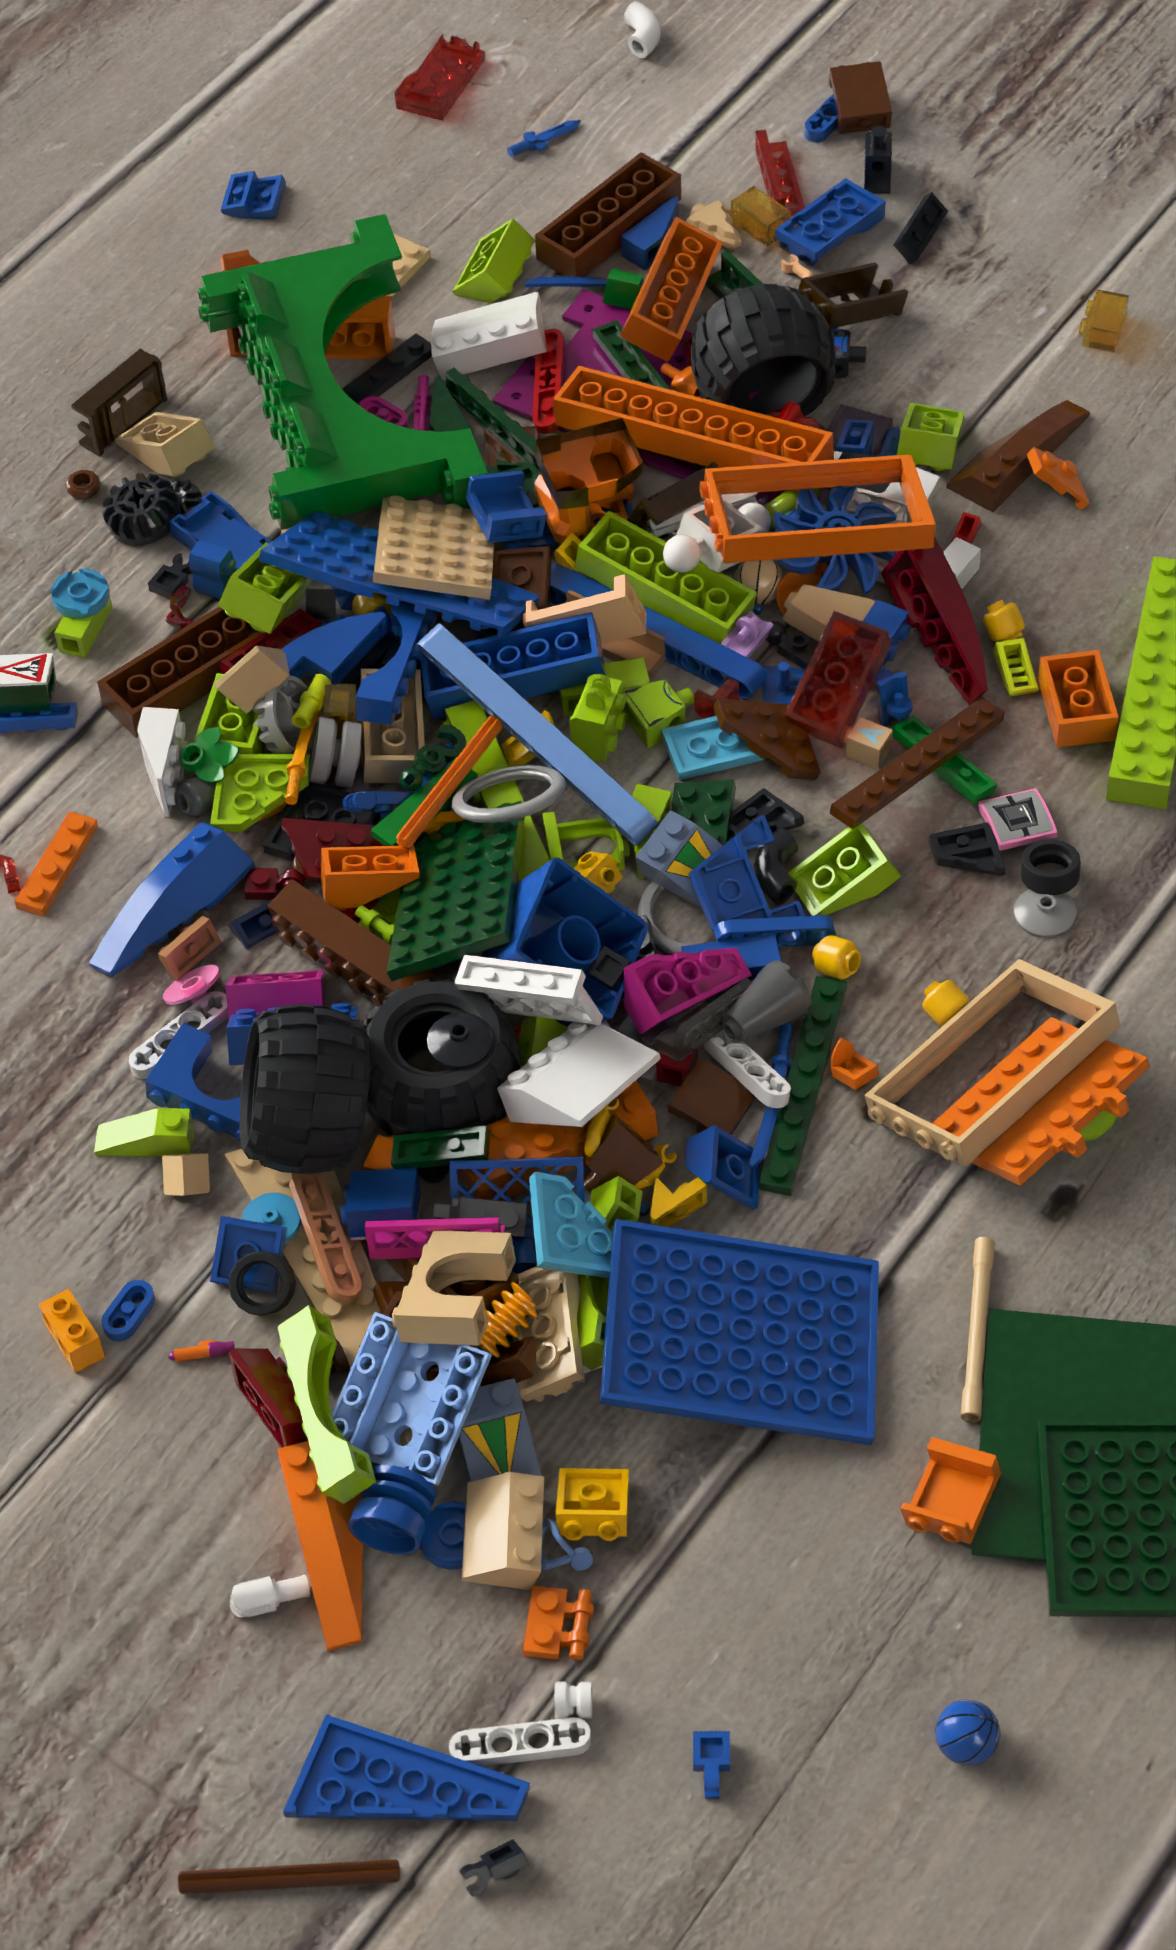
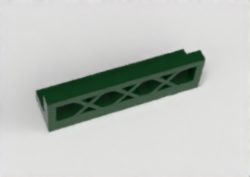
[706,250,763,299]

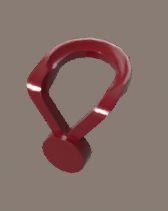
[166,585,194,630]

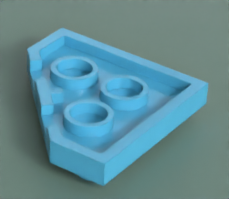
[529,1172,613,1279]

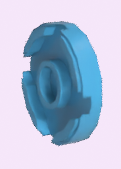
[51,569,110,618]

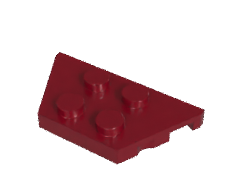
[282,818,384,883]

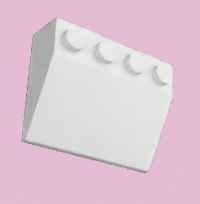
[430,292,547,380]
[497,1022,661,1127]

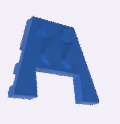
[689,815,805,931]

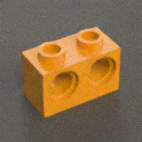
[39,1288,105,1373]

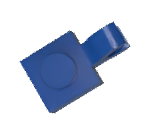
[693,1731,730,1799]

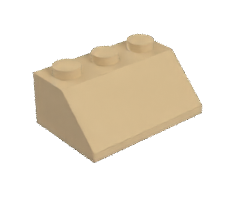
[462,1472,544,1591]

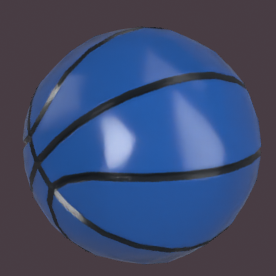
[935,1699,1001,1766]

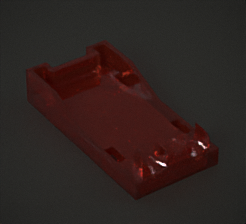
[394,33,486,121]

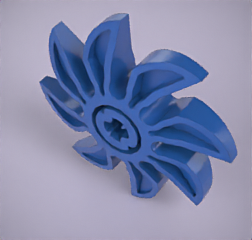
[773,485,898,595]

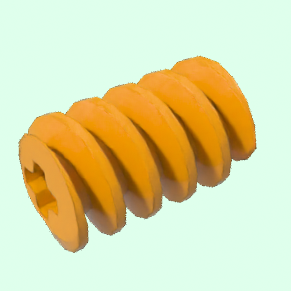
[479,1281,539,1358]

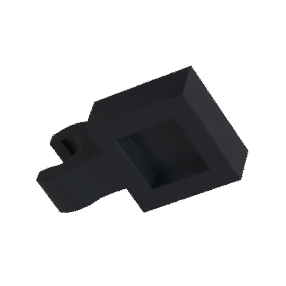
[459,1839,529,1897]

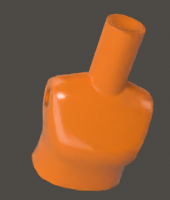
[660,363,702,398]

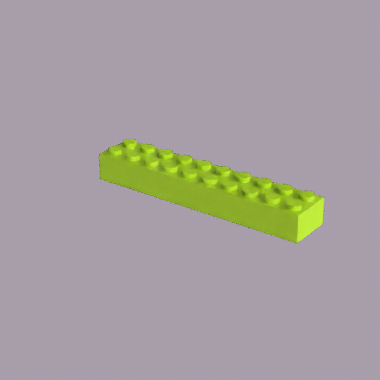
[1106,556,1176,810]

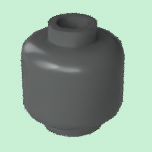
[175,775,216,817]

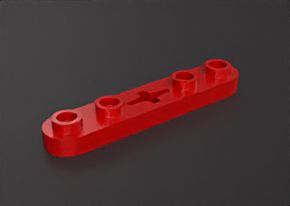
[532,329,566,434]

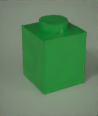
[603,268,644,310]

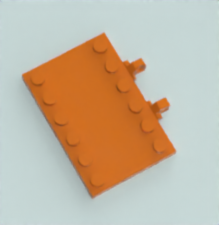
[932,1017,1150,1186]

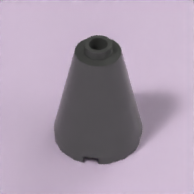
[723,960,812,1042]

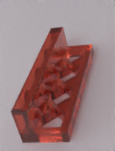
[755,129,805,220]

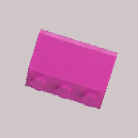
[225,970,325,1022]

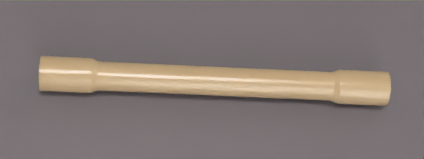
[961,1237,995,1423]

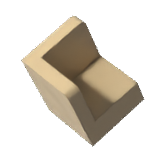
[162,1153,210,1196]

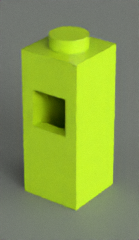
[54,595,112,658]

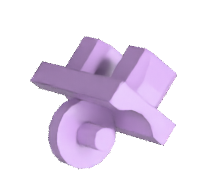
[721,611,774,658]

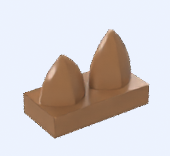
[158,916,222,980]

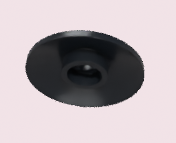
[427,1012,493,1069]

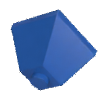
[685,1125,760,1210]

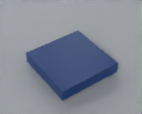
[210,1216,288,1293]

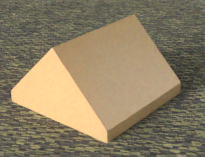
[214,646,290,713]

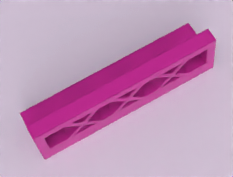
[365,1217,506,1260]

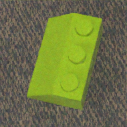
[452,218,535,303]

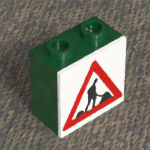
[0,653,57,713]

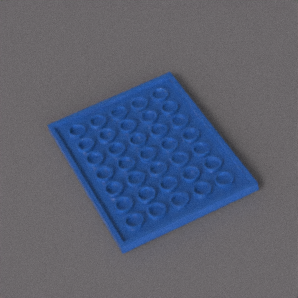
[599,1219,879,1445]

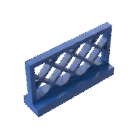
[450,1157,585,1242]

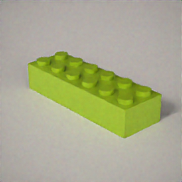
[574,510,757,644]

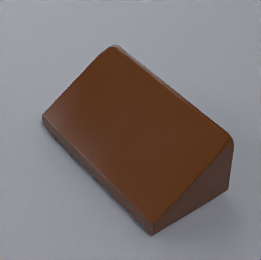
[480,1336,536,1386]

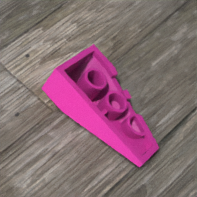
[624,948,752,1035]

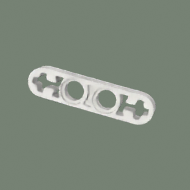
[129,991,228,1079]
[703,1026,791,1108]
[449,1717,591,1766]

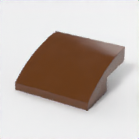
[668,1058,756,1135]

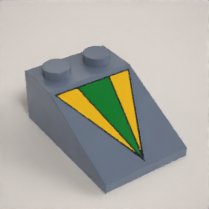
[635,810,723,909]
[458,1378,542,1482]

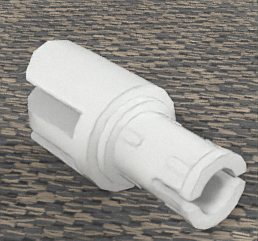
[230,1575,310,1618]

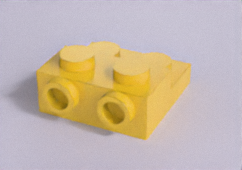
[556,1468,629,1541]

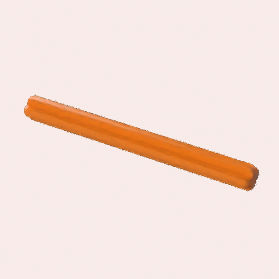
[396,716,503,849]

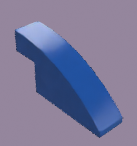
[282,612,387,690]

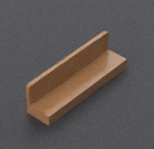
[566,590,665,678]

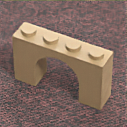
[392,1231,516,1346]

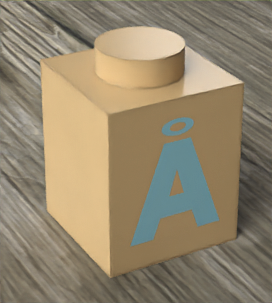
[844,717,893,770]

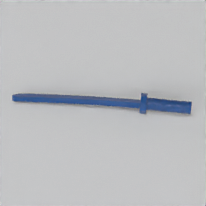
[525,277,645,287]
[749,1023,792,1169]

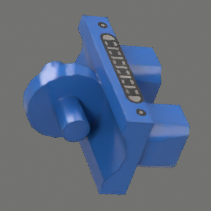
[874,669,913,727]

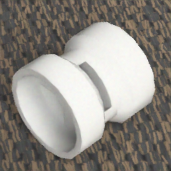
[555,1682,592,1719]

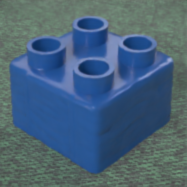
[481,857,648,1027]

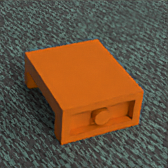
[900,1437,1002,1544]

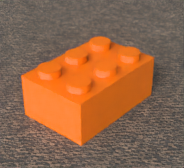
[1038,650,1119,748]

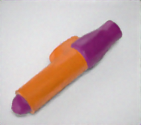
[168,1340,235,1363]

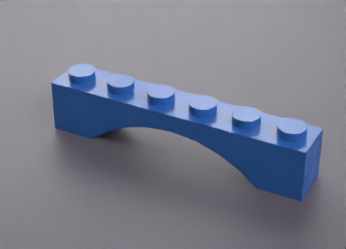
[356,601,437,725]

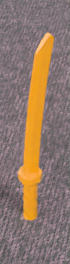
[285,690,328,805]

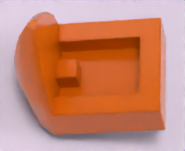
[830,1038,879,1090]

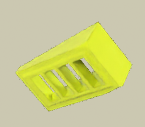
[993,638,1039,697]

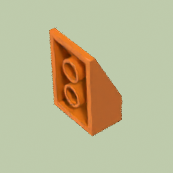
[321,845,420,911]

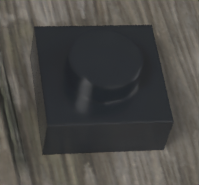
[306,589,336,619]
[586,946,631,991]

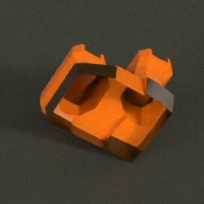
[534,418,643,544]

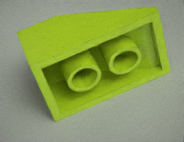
[897,403,965,471]
[788,823,902,916]

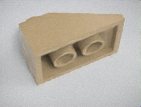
[114,412,215,477]

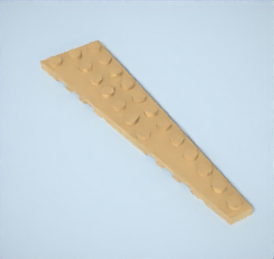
[225,1149,413,1446]

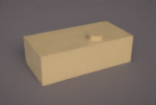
[360,669,425,783]

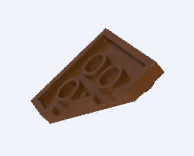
[713,698,821,780]

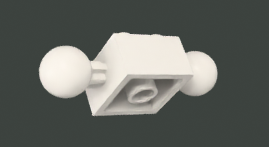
[663,499,771,573]

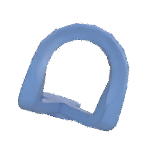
[541,1518,593,1571]

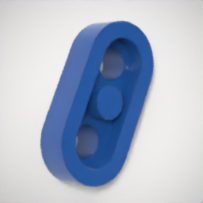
[101,1280,155,1341]

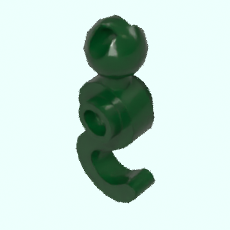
[399,725,466,791]

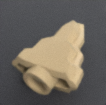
[686,200,742,250]

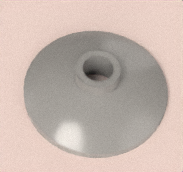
[1014,889,1077,938]

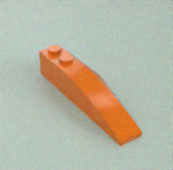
[277,1441,364,1651]

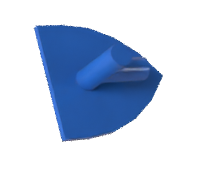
[762,662,831,708]

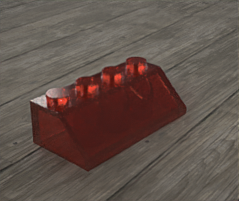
[784,611,891,749]

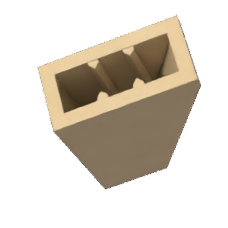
[782,584,875,655]

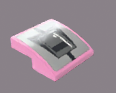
[978,788,1058,851]

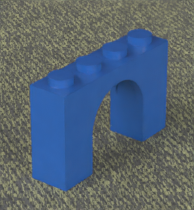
[146,1023,241,1142]

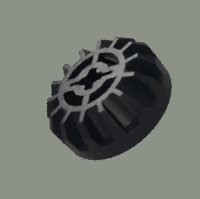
[102,473,181,546]

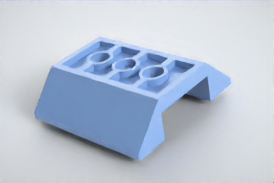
[332,1312,492,1486]

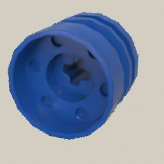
[349,1465,436,1555]

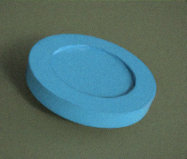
[242,1193,302,1244]

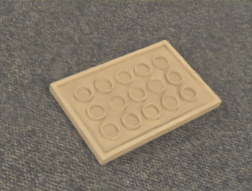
[372,496,494,600]

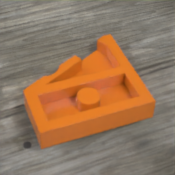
[1026,447,1090,510]

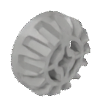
[253,676,320,754]

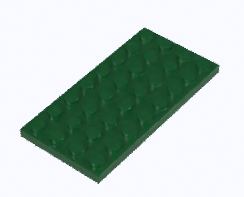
[386,801,525,981]

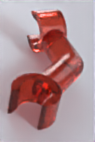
[0,854,21,894]

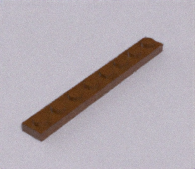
[829,697,1005,830]

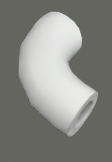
[624,1,661,59]

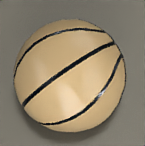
[733,560,784,607]

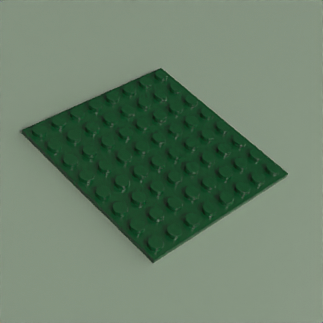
[972,1309,1176,1563]

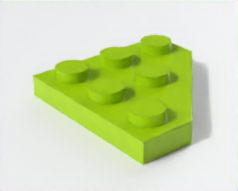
[210,754,312,832]

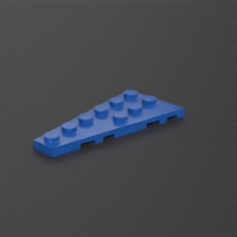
[283,1714,530,1821]

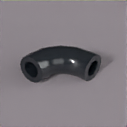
[754,828,798,905]

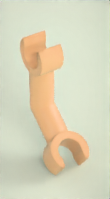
[781,254,814,278]

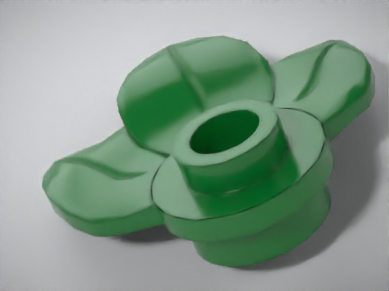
[180,727,239,783]

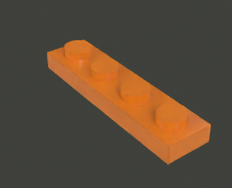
[15,811,98,917]

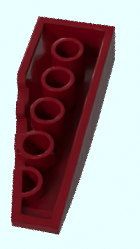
[881,536,988,706]

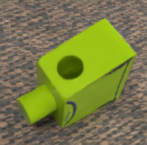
[623,680,695,749]

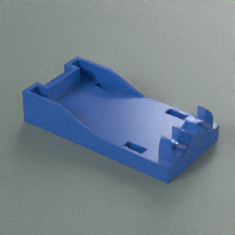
[775,178,886,266]
[169,491,272,571]

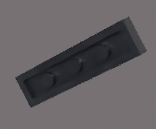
[342,333,432,405]

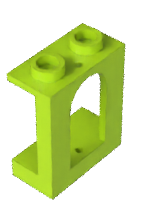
[542,812,630,870]

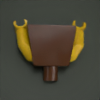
[584,1098,677,1193]

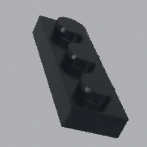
[893,192,949,264]

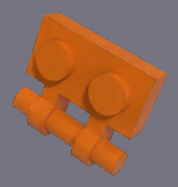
[523,1586,594,1661]

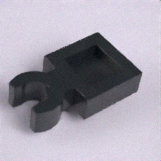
[148,553,192,600]

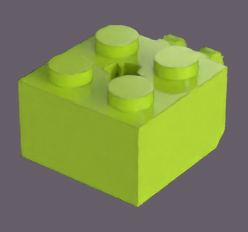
[569,673,627,763]

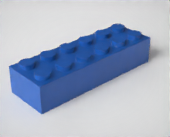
[421,612,606,720]

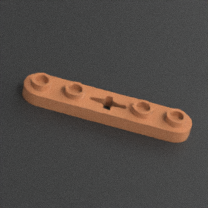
[289,1173,362,1304]

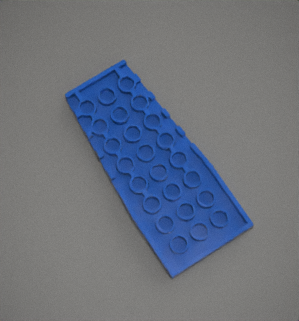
[259,511,540,638]

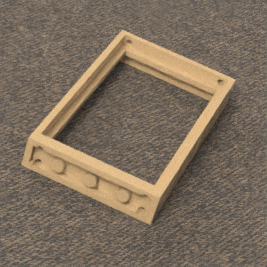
[864,959,1121,1167]

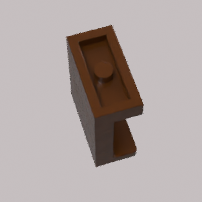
[828,61,892,134]

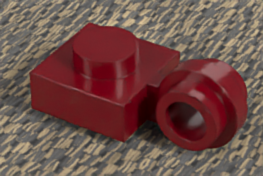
[244,868,304,900]

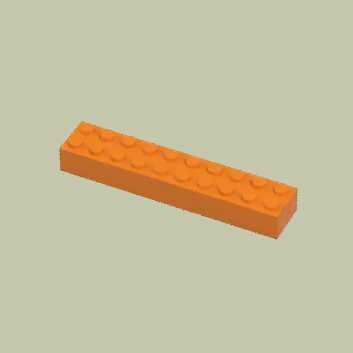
[553,366,834,491]

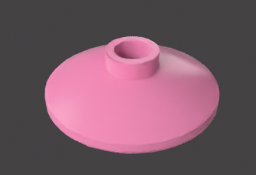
[163,965,220,1005]

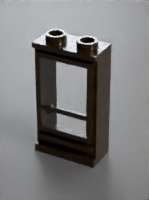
[798,263,909,331]
[71,349,168,457]
[627,462,719,539]

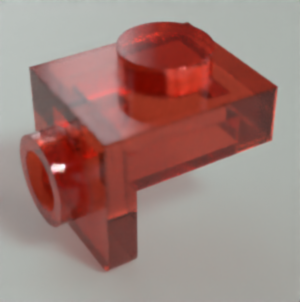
[694,678,740,719]

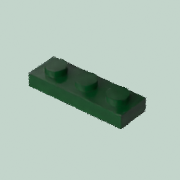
[391,1126,491,1169]

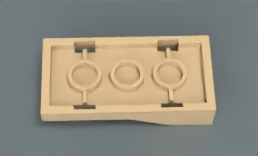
[512,1266,585,1402]

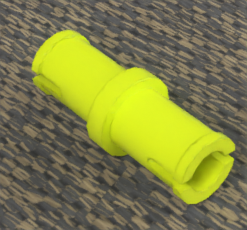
[292,674,331,729]

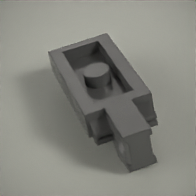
[433,1197,528,1239]

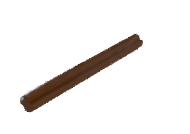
[178,1859,400,1894]

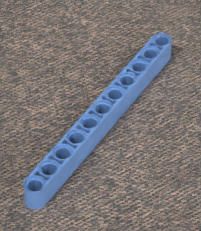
[417,623,659,846]

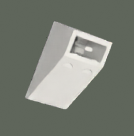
[137,707,189,817]

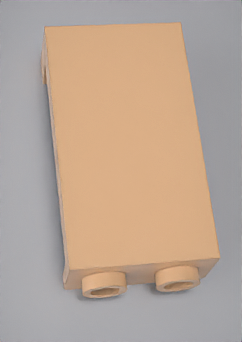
[523,574,646,645]

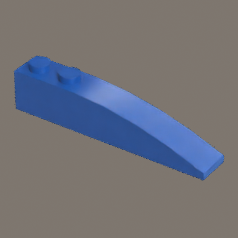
[89,822,256,977]

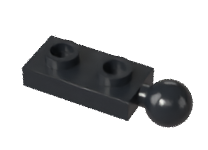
[765,621,840,681]

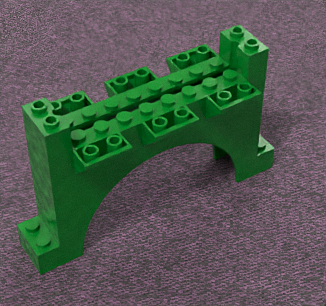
[198,214,488,530]

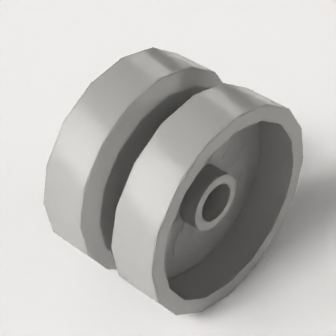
[309,717,362,788]

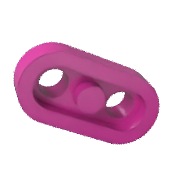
[359,396,408,428]

